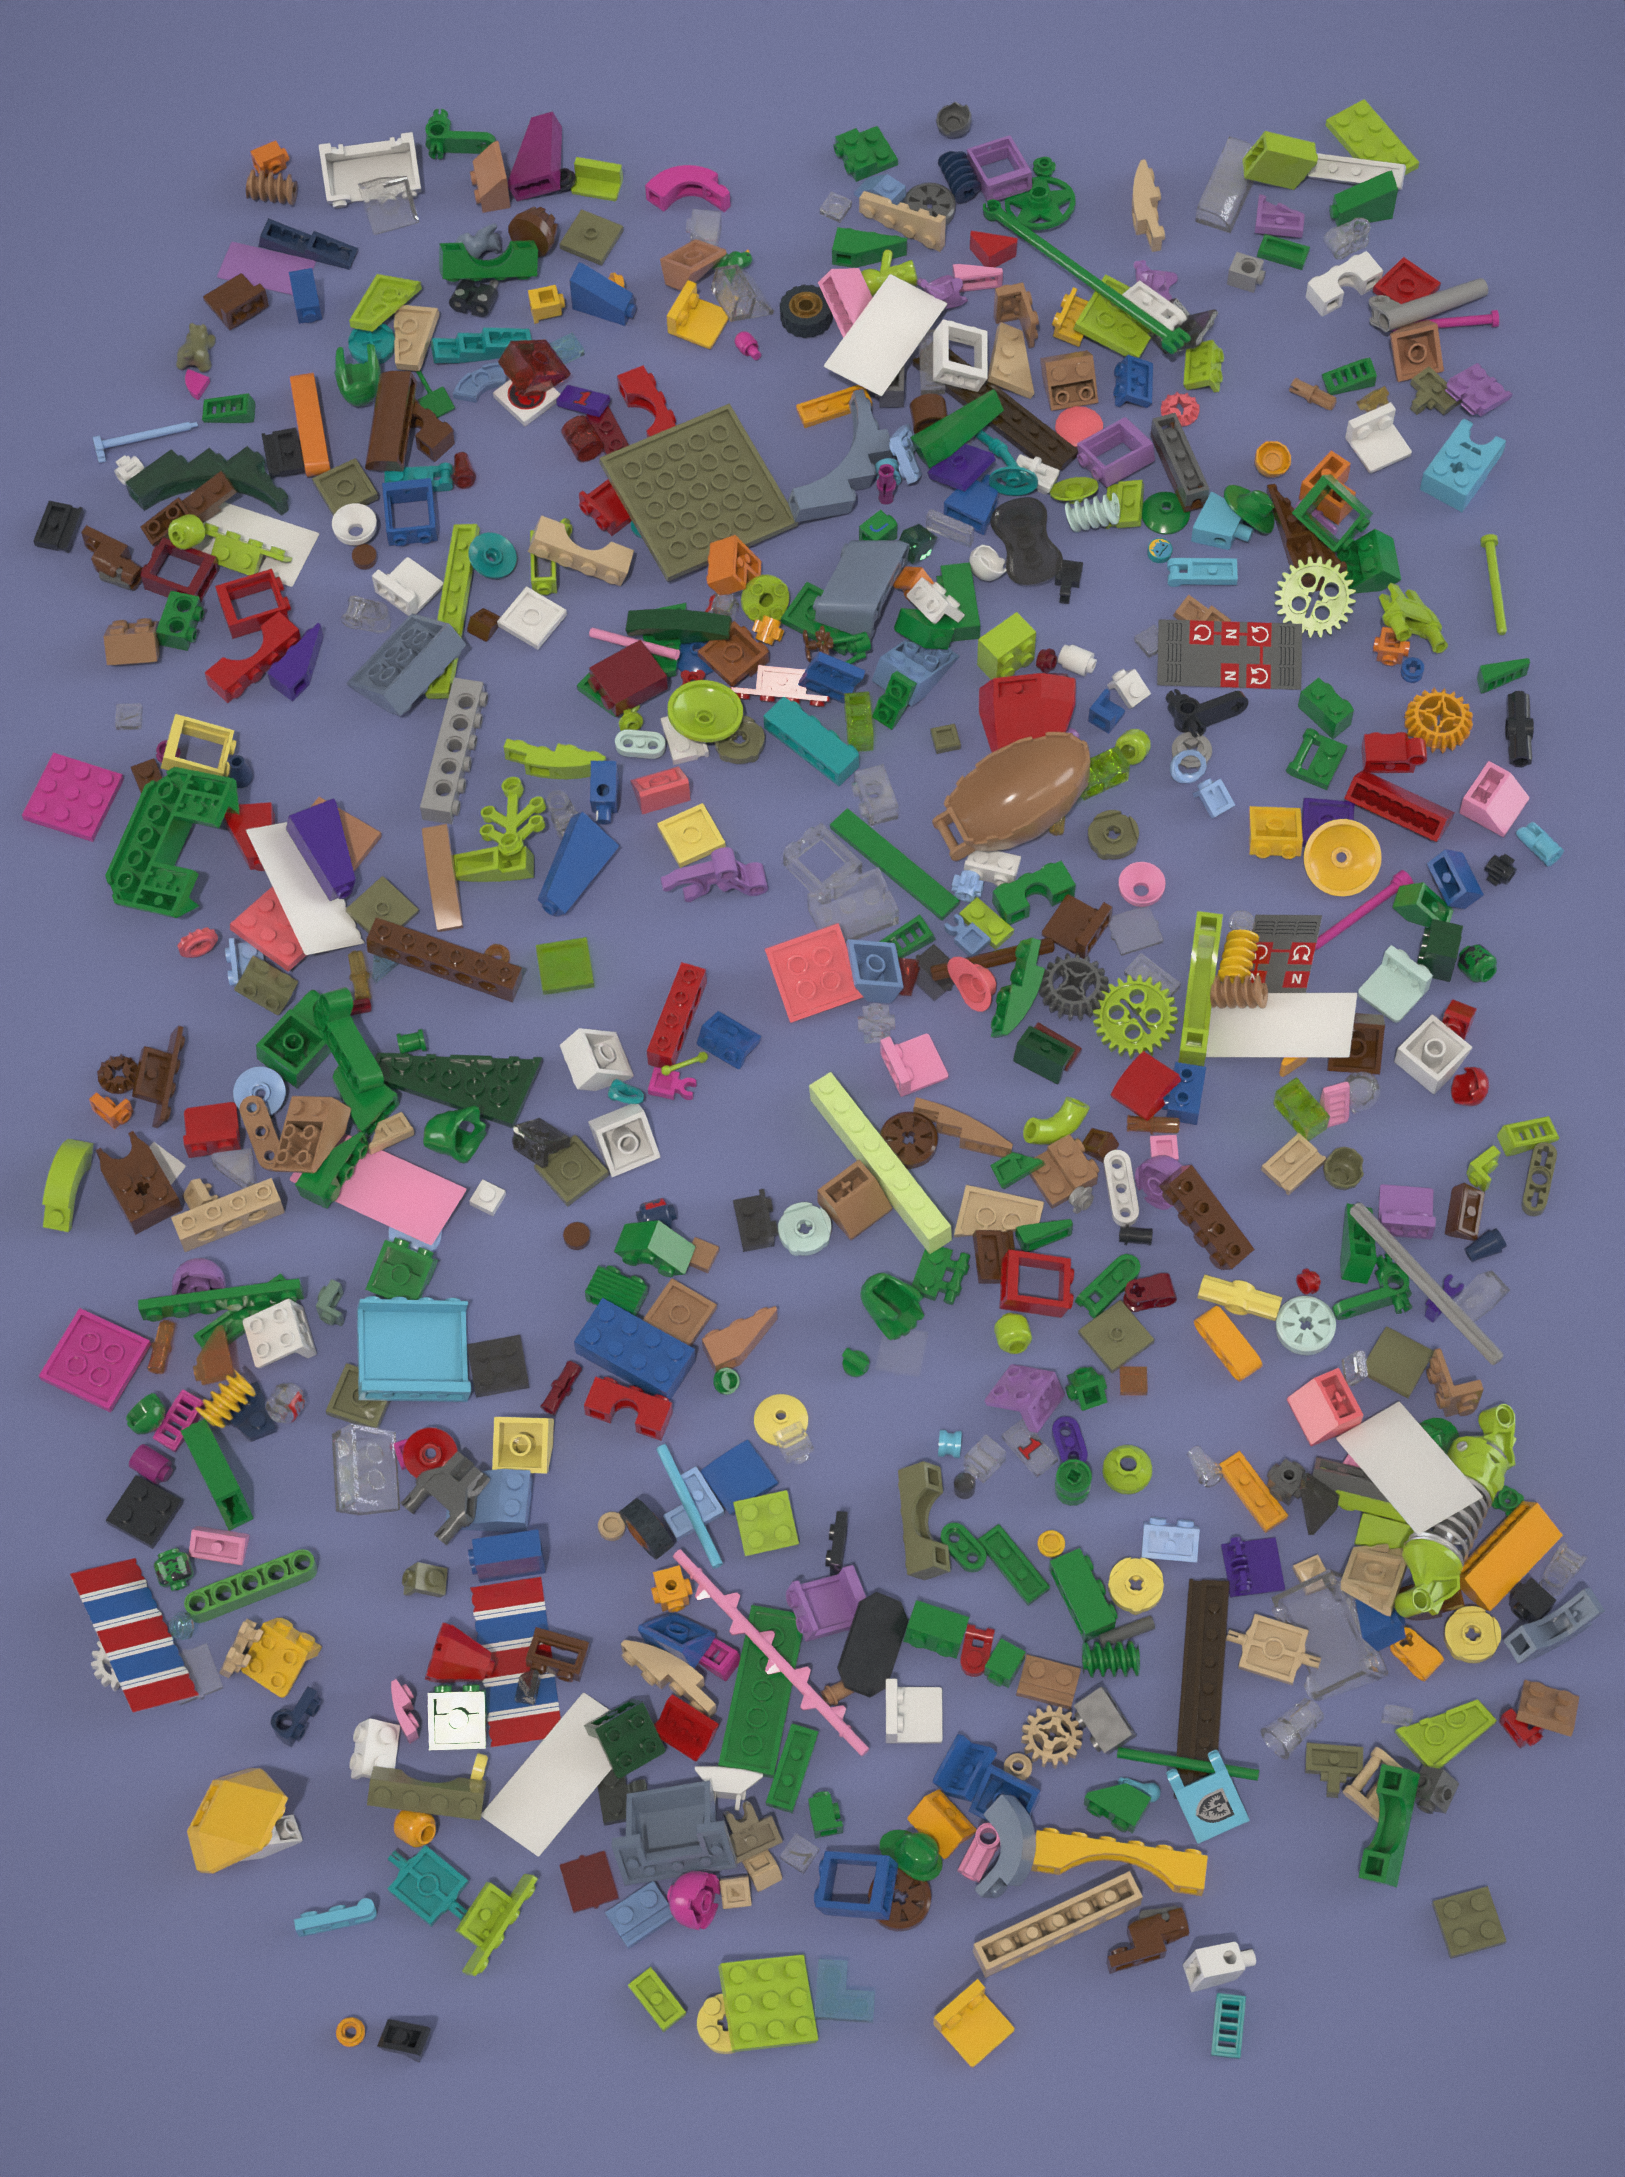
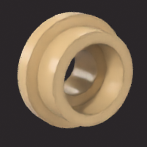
[1004,1753,1032,1781]

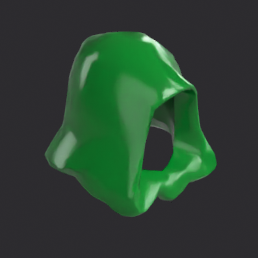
[423,1106,487,1163]

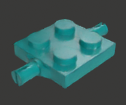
[387,1845,469,1927]

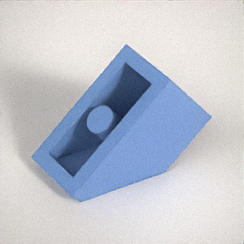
[854,174,906,205]

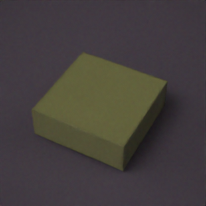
[930,723,961,754]

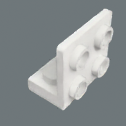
[1345,402,1412,473]
[372,557,443,616]
[243,1299,317,1368]
[886,1679,942,1743]

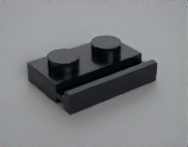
[261,427,305,479]
[33,501,84,553]
[825,1511,848,1576]

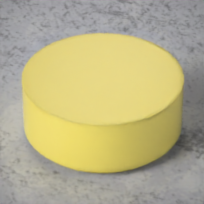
[470,1753,488,1780]

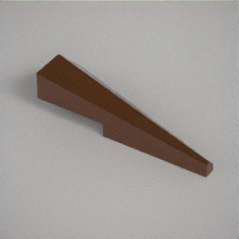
[1266,484,1347,592]

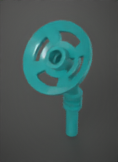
[974,430,1038,496]

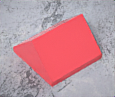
[630,766,690,815]

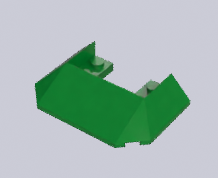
[105,767,240,918]

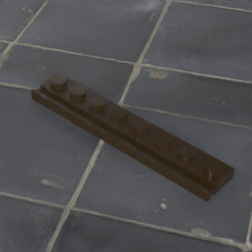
[913,343,1078,470]
[1174,1579,1230,1799]

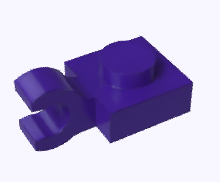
[1425,1274,1464,1323]

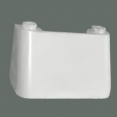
[319,132,421,208]

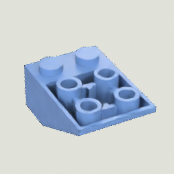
[872,638,959,707]

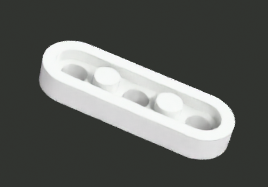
[1103,1150,1139,1227]

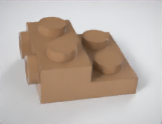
[1029,1134,1099,1209]

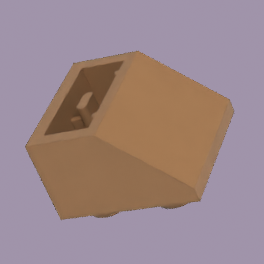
[1040,350,1099,411]
[103,618,160,665]
[817,1160,892,1241]

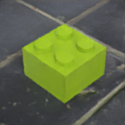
[977,612,1036,680]

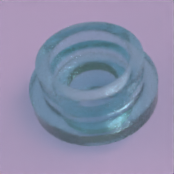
[169,1612,195,1640]

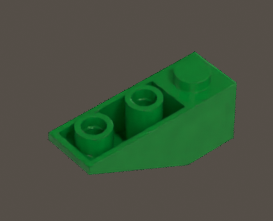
[832,227,907,268]
[295,1132,369,1209]

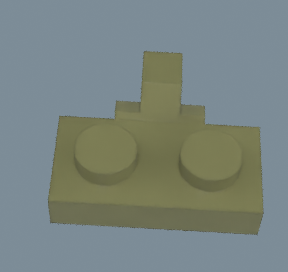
[1410,366,1462,415]
[1305,1743,1363,1798]

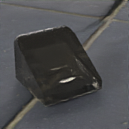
[515,1670,541,1705]

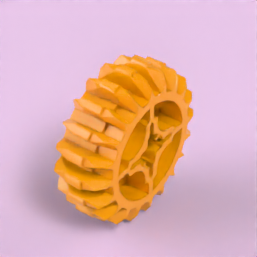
[1404,687,1473,754]

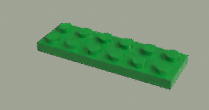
[718,1605,803,1778]

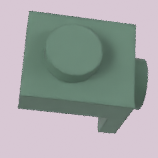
[316,1279,344,1326]

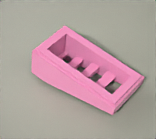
[952,264,1003,292]
[1318,1082,1350,1128]

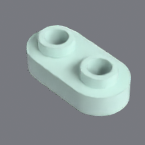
[615,730,666,759]

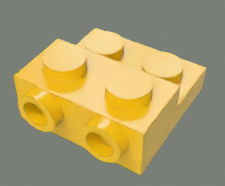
[1249,806,1303,859]

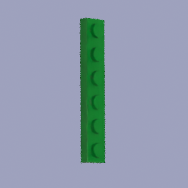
[138,1279,304,1322]

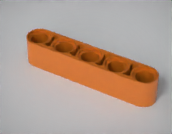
[290,372,330,477]

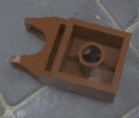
[95,1131,183,1235]

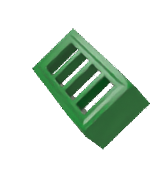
[1322,357,1377,395]
[202,393,256,423]
[1477,658,1530,694]
[879,914,936,961]
[1015,1219,1073,1252]

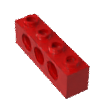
[647,962,707,1068]

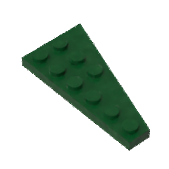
[375,1053,543,1129]

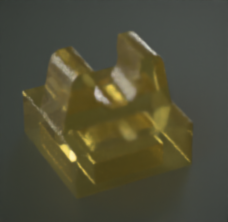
[1356,386,1389,413]

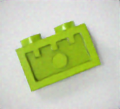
[1183,339,1224,393]

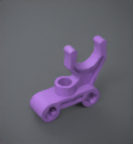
[661,847,768,902]

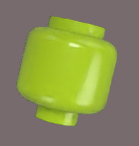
[168,514,205,550]
[1115,729,1151,765]
[994,1313,1032,1354]

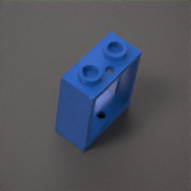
[382,478,438,546]
[814,1851,898,1920]

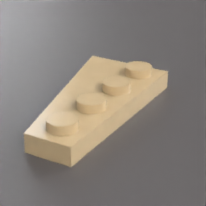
[859,191,946,252]

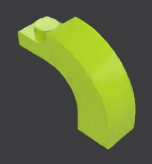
[42,1139,94,1232]

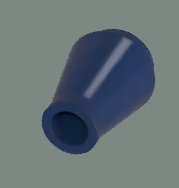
[228,755,253,788]
[1464,1228,1507,1263]

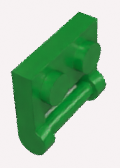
[1286,728,1348,790]

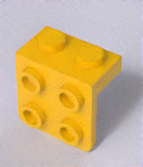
[241,1617,322,1698]

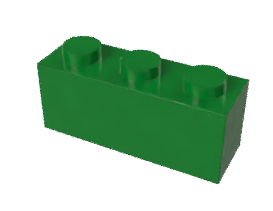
[936,562,980,642]
[1048,1548,1118,1642]

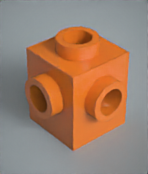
[1373,627,1410,666]

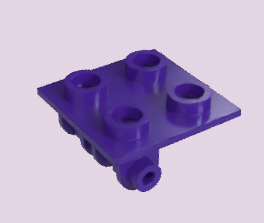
[1221,1537,1285,1598]

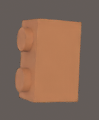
[470,141,510,213]

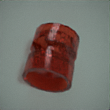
[561,415,604,462]

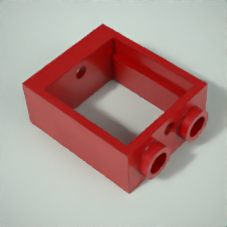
[215,569,291,639]
[999,1249,1074,1318]

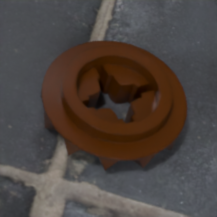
[97,1054,138,1094]

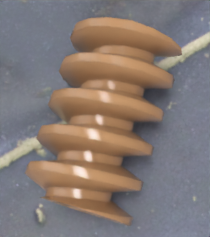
[246,169,298,205]
[1210,975,1268,1009]

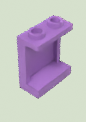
[786,1565,866,1642]

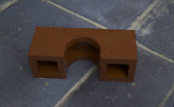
[410,399,455,462]

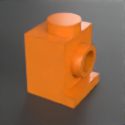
[250,140,290,178]
[893,566,934,601]

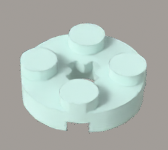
[778,1202,831,1256]

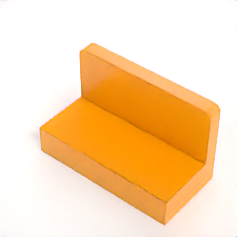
[907,1789,977,1859]

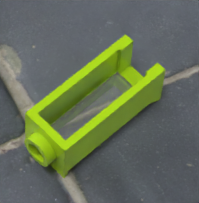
[530,530,557,595]

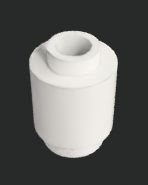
[1058,644,1097,677]

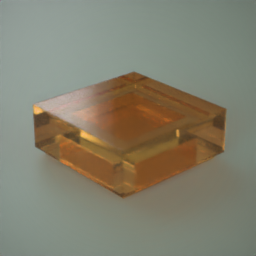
[1119,1367,1148,1395]

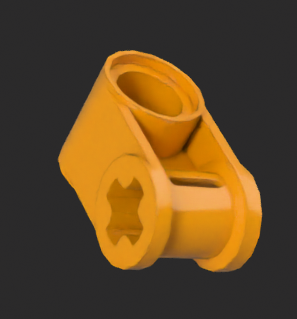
[1390,1627,1444,1681]

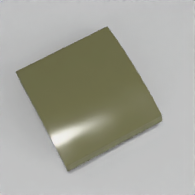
[1361,1326,1434,1399]

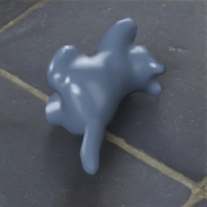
[454,224,501,283]

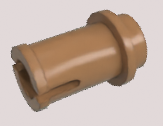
[821,1680,855,1706]

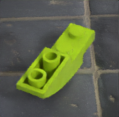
[503,739,606,780]

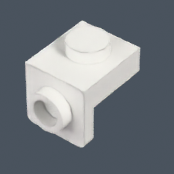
[1107,669,1151,709]

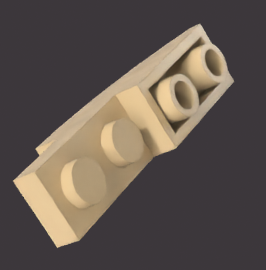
[1132,159,1165,252]
[621,1640,717,1718]

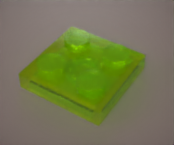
[536,937,594,995]

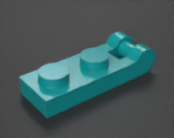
[384,463,453,492]

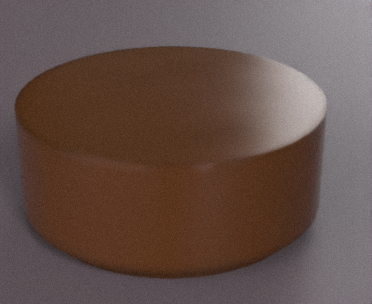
[352,544,377,570]
[563,1222,590,1250]

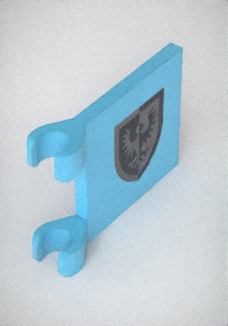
[1166,1750,1250,1844]

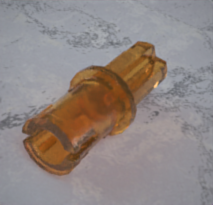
[1127,1115,1180,1135]
[147,1320,175,1374]

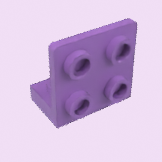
[1378,1184,1436,1239]
[984,1364,1065,1433]

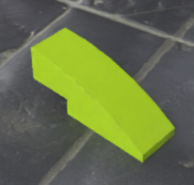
[453,846,534,882]

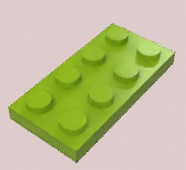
[1325,99,1419,176]

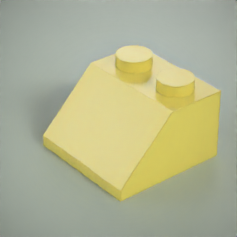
[492,1417,554,1474]

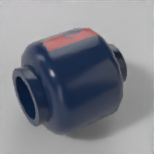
[636,1198,677,1229]

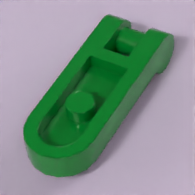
[1075,1254,1141,1319]

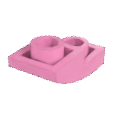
[391,1679,420,1744]

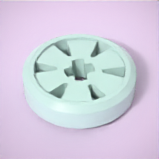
[1275,1296,1336,1355]

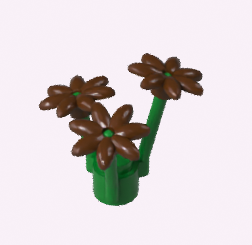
[803,626,871,664]

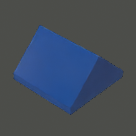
[638,1612,716,1669]
[969,1764,1041,1823]

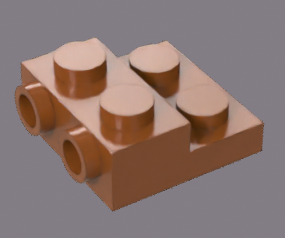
[697,621,769,687]

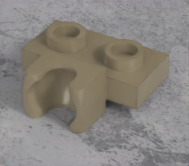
[723,1801,783,1864]

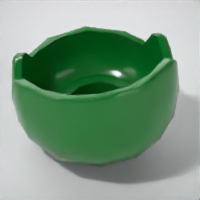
[126,1393,166,1435]

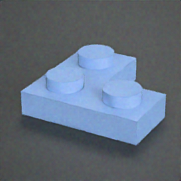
[889,423,922,484]
[663,1467,724,1541]

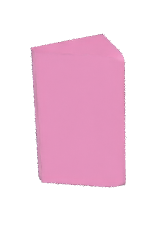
[188,1526,250,1565]

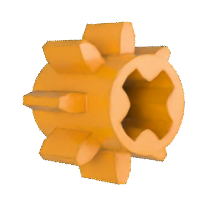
[752,615,784,645]

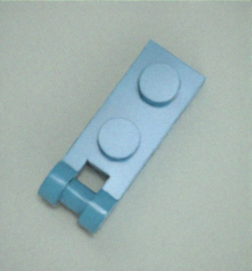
[1167,558,1238,587]
[294,1898,377,1937]

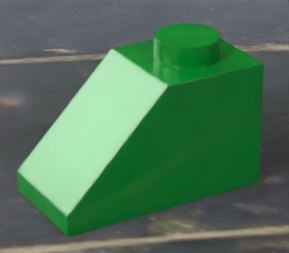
[894,608,955,650]
[1392,882,1454,928]

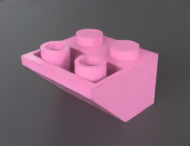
[1459,761,1529,838]

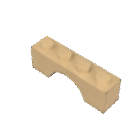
[528,515,634,586]

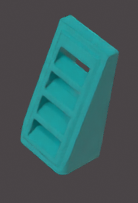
[1211,1993,1246,2059]

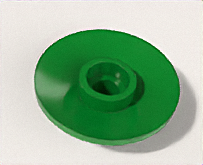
[1142,492,1190,535]

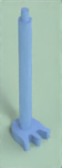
[92,422,198,463]

